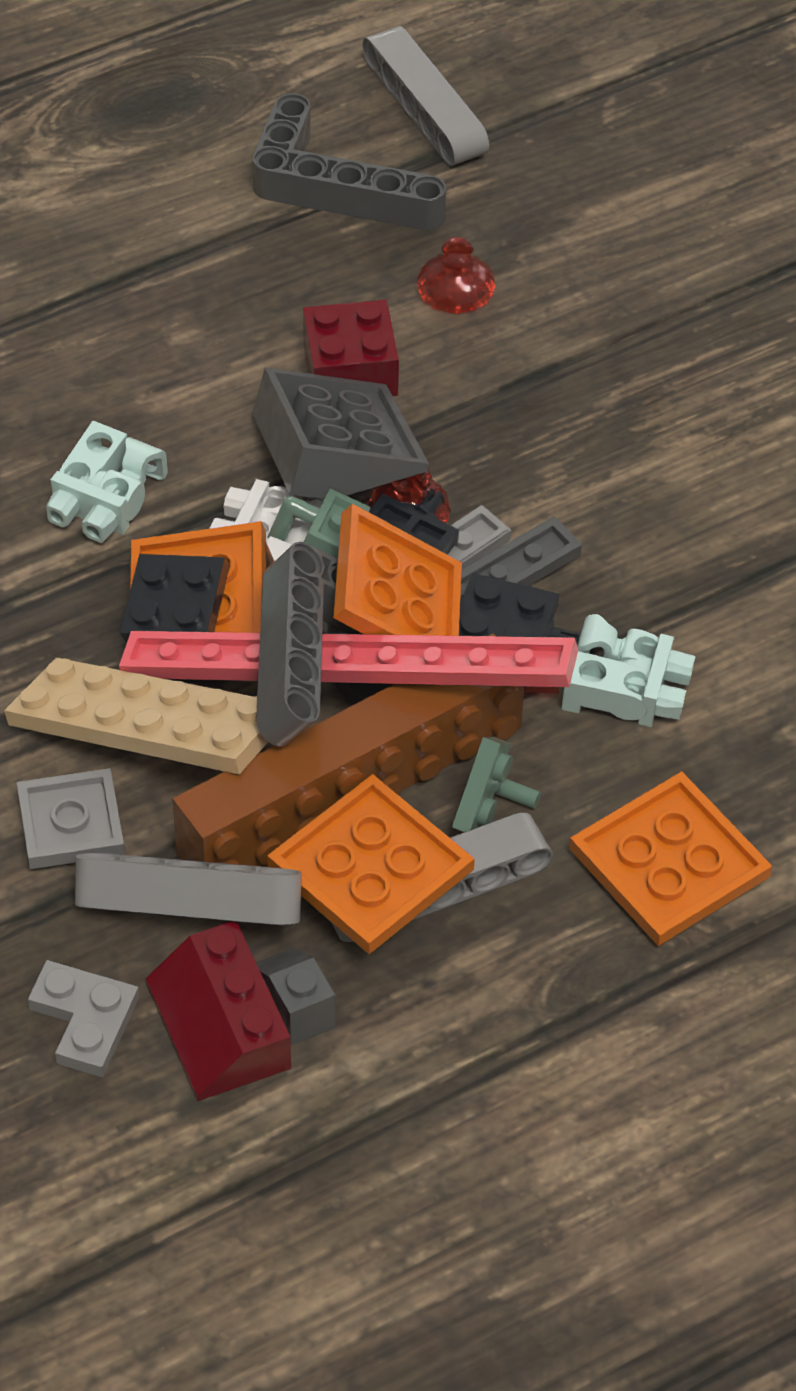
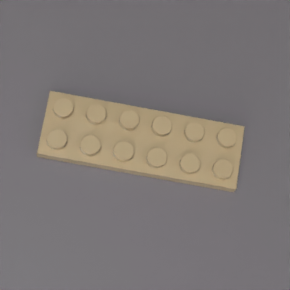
[4,658,268,774]

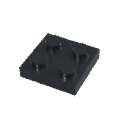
[120,554,230,642]

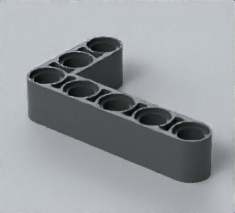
[253,93,446,230]
[256,542,365,747]

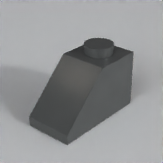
[256,947,336,1046]

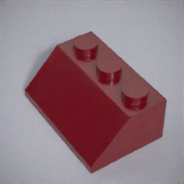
[146,921,291,1102]

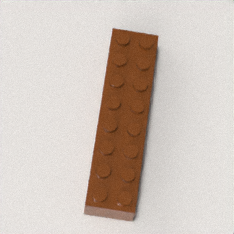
[172,634,524,866]

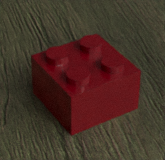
[303,299,399,396]

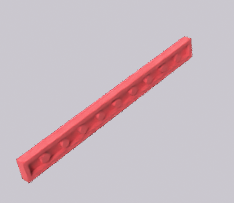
[119,631,578,687]

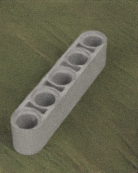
[362,26,489,166]
[331,813,553,942]
[75,853,302,925]

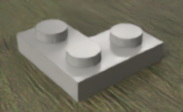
[28,960,139,1078]

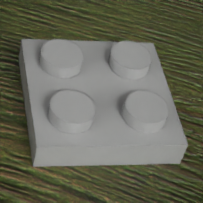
[17,768,125,869]

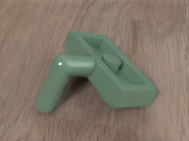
[267,488,370,559]
[452,737,541,832]

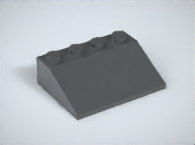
[252,367,429,501]

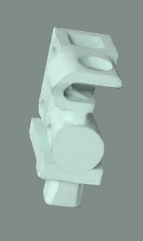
[46,421,168,543]
[561,614,696,727]

